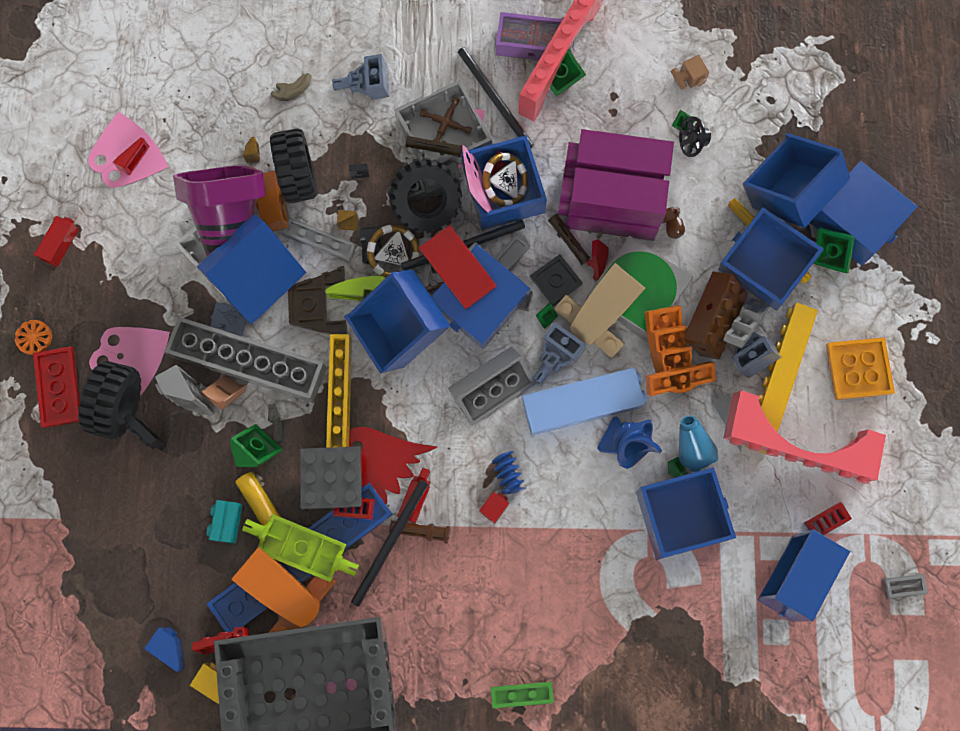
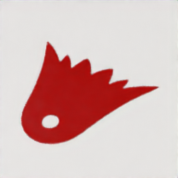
[349,427,437,504]

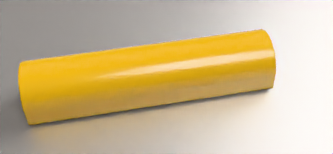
[235,472,280,526]

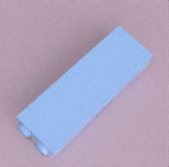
[522,367,647,436]

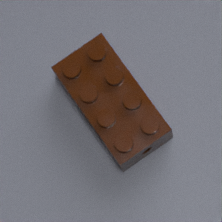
[683,271,748,360]

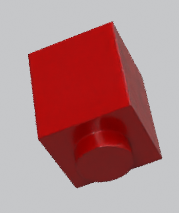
[479,492,509,524]

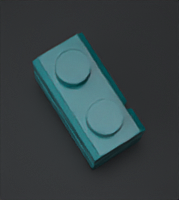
[207,500,243,544]

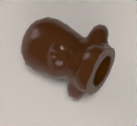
[662,207,685,239]

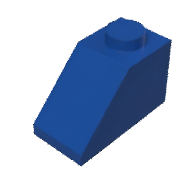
[144,626,185,672]

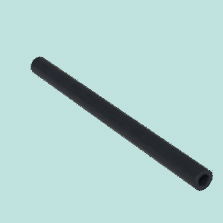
[458,47,534,148]
[401,220,525,271]
[351,479,429,606]

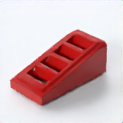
[112,137,150,175]
[333,498,375,520]
[804,502,852,535]

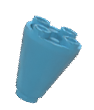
[678,415,718,472]

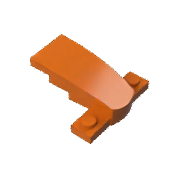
[645,305,716,396]
[231,547,336,633]

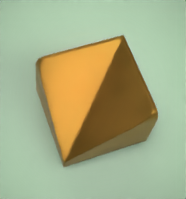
[243,137,260,163]
[337,210,359,231]

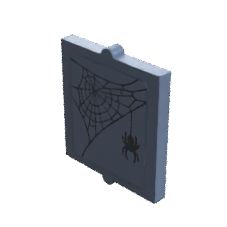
[210,302,247,336]

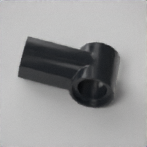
[360,227,380,265]

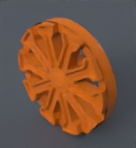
[15,320,52,355]

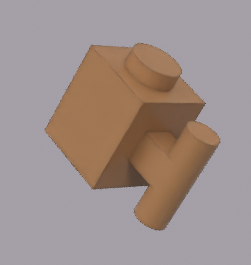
[670,55,709,90]

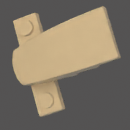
[554,263,645,358]

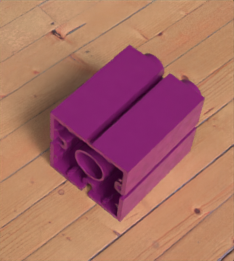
[558,129,674,241]

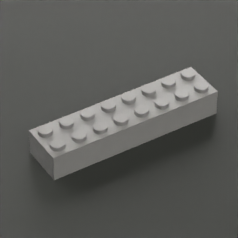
[165,317,326,403]

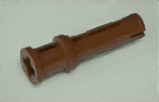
[389,520,450,544]

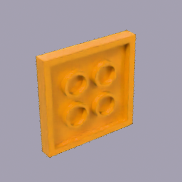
[826,337,895,400]

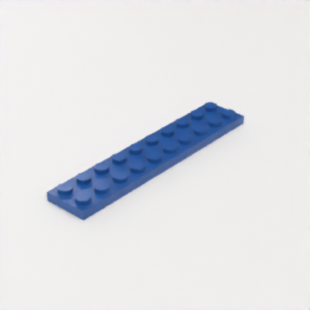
[207,483,393,632]

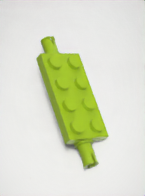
[242,514,359,582]

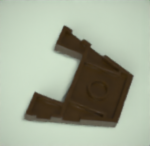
[288,266,347,335]

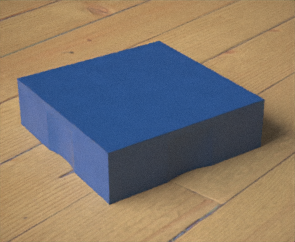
[197,214,307,325]

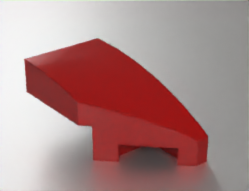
[586,239,609,281]

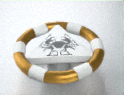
[483,153,528,207]
[367,225,420,278]

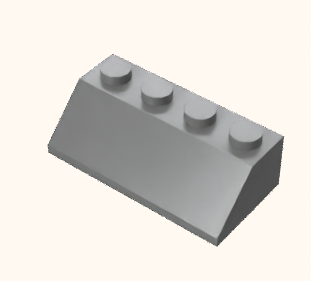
[448,346,535,426]
[155,365,214,416]

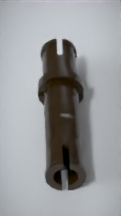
[405,135,463,157]
[548,214,591,265]

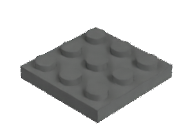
[300,446,362,509]

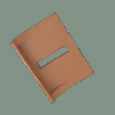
[201,375,248,410]

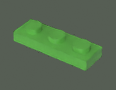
[491,682,554,709]

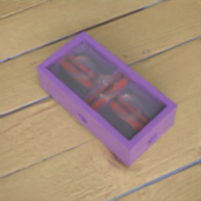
[496,12,563,60]

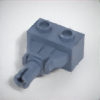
[332,54,389,100]
[532,322,587,385]
[731,331,781,378]

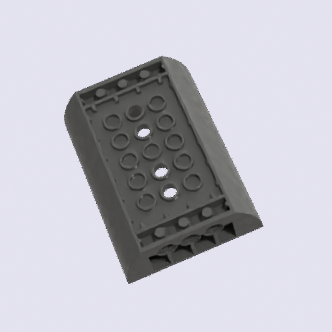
[214,617,397,731]

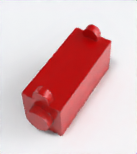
[33,216,79,268]

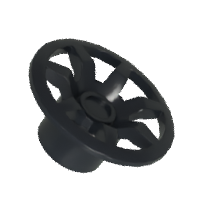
[679,116,711,157]

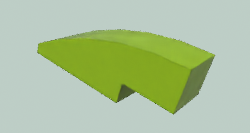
[325,276,385,301]

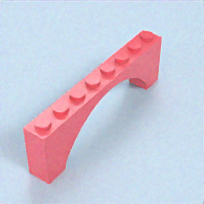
[518,0,602,122]
[723,391,886,484]

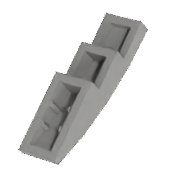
[723,298,770,348]

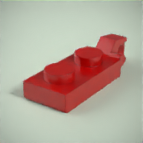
[397,468,431,524]
[192,627,248,655]

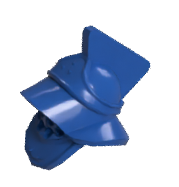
[597,416,662,469]

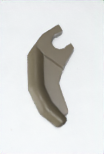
[270,73,311,101]

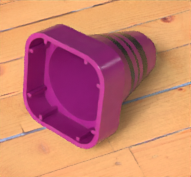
[173,165,266,257]

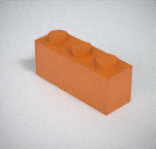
[255,170,289,232]

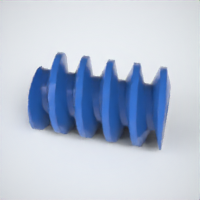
[492,451,526,495]

